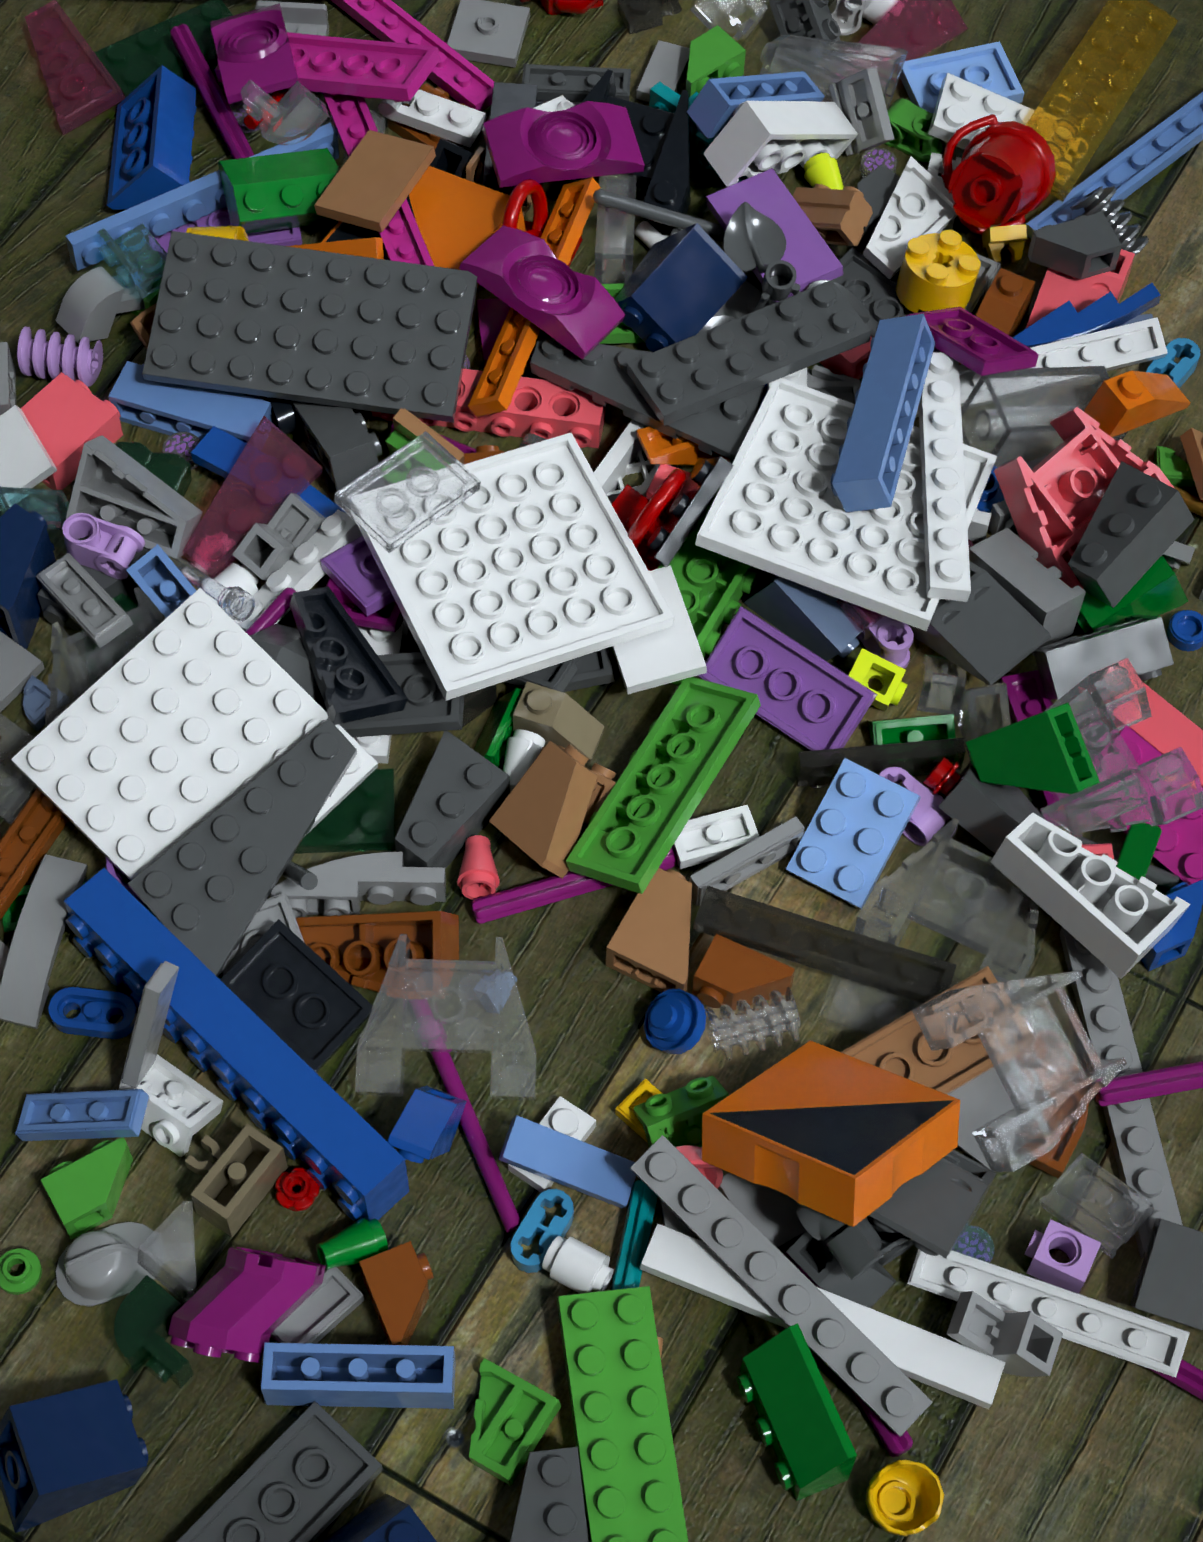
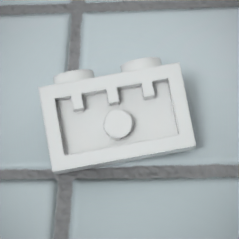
[119,1054,224,1157]

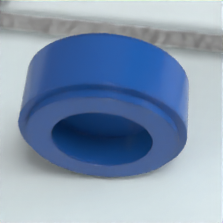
[1167,610,1203,651]

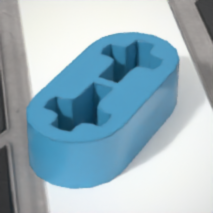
[1146,338,1200,388]
[511,1189,574,1273]

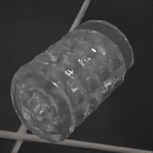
[705,987,800,1061]

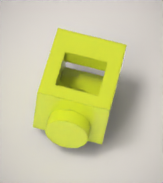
[848,648,908,712]

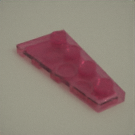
[25,0,125,135]
[836,0,968,80]
[183,416,323,580]

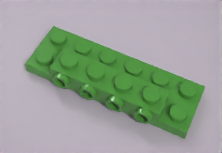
[609,486,760,686]
[566,677,761,894]

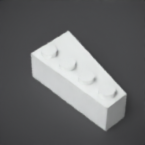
[703,101,858,187]
[991,812,1190,979]

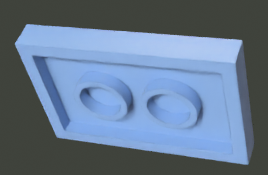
[898,41,1024,113]
[786,758,921,910]

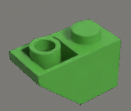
[686,25,746,97]
[40,1137,133,1240]

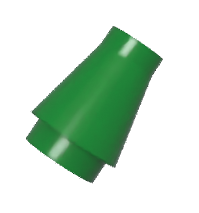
[316,1218,388,1270]

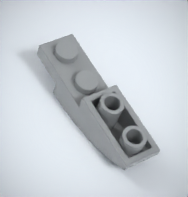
[271,852,446,918]

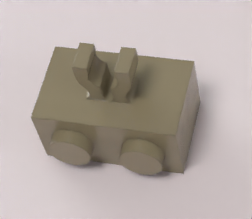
[185,1124,288,1238]

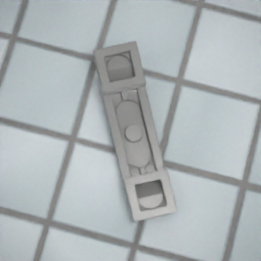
[0,854,88,1029]

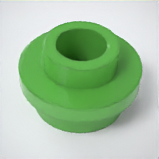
[0,1248,42,1295]

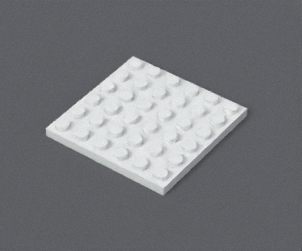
[695,378,997,631]
[349,432,674,701]
[11,588,378,881]

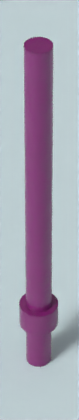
[408,1000,521,1233]

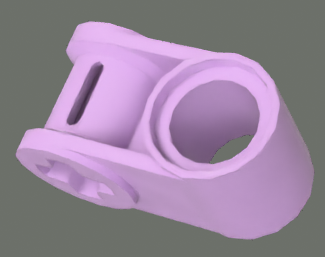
[62,513,145,579]
[849,605,914,669]
[879,767,951,846]

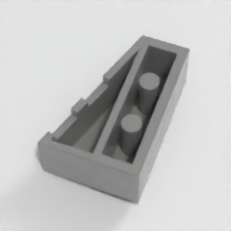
[66,435,203,559]
[969,528,1086,656]

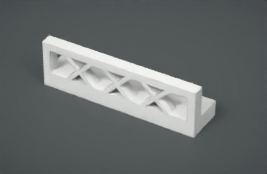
[594,419,660,502]

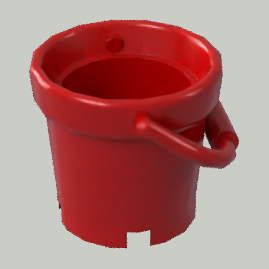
[941,114,1056,235]

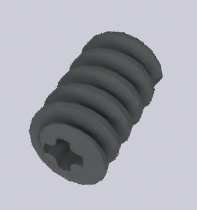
[1070,186,1149,256]

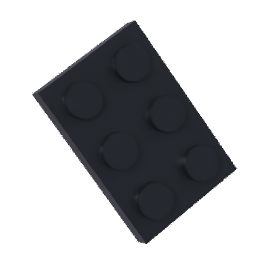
[221,919,375,1073]

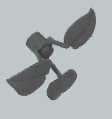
[698,202,870,334]

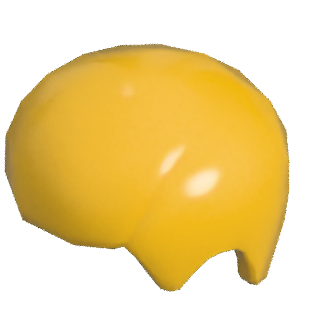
[866,1460,944,1536]

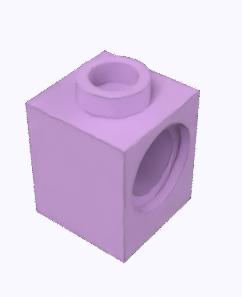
[1024,1219,1101,1293]

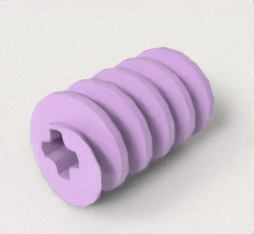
[17,327,103,387]

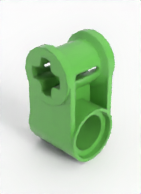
[884,98,943,162]

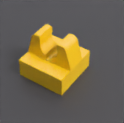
[982,224,1027,263]

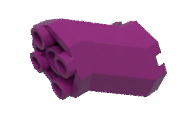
[168,1247,326,1363]

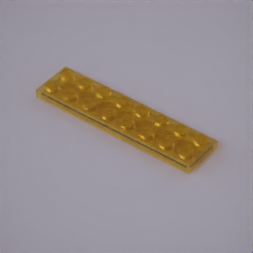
[1026,0,1178,202]

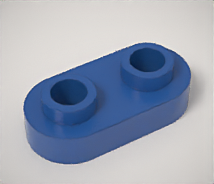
[48,987,137,1039]

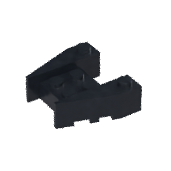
[540,69,691,232]

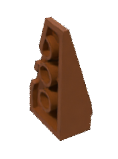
[296,911,459,1000]

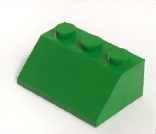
[218,148,340,234]
[736,1323,857,1501]

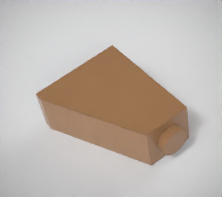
[489,741,597,879]
[606,868,692,993]

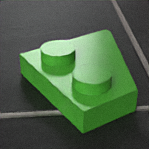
[469,1358,561,1486]

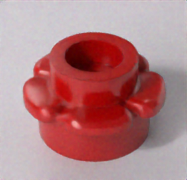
[923,757,961,795]
[275,1168,320,1211]

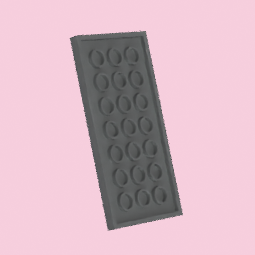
[142,231,478,423]

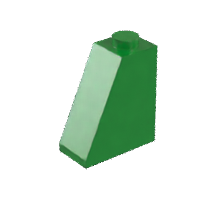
[1077,556,1188,634]
[966,702,1100,794]

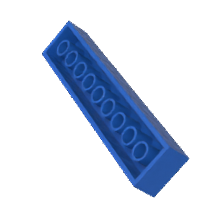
[64,868,409,1221]

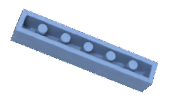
[831,314,935,512]

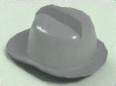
[55,1222,165,1307]

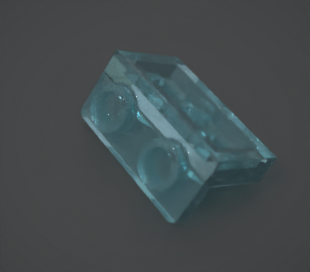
[97,223,167,299]

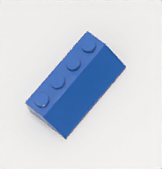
[107,65,197,210]

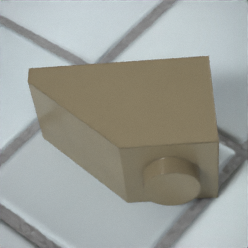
[513,681,604,764]

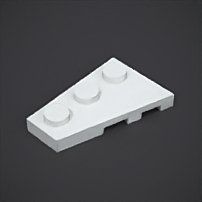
[863,156,958,279]

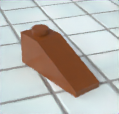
[959,268,1035,365]

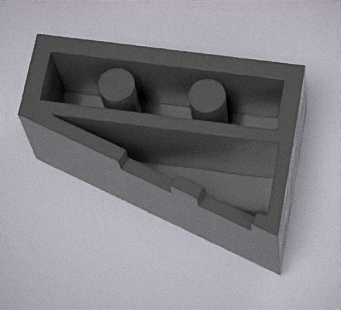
[290,400,384,516]
[1068,461,1194,608]
[395,731,510,869]

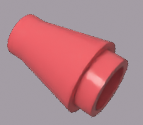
[457,835,500,900]

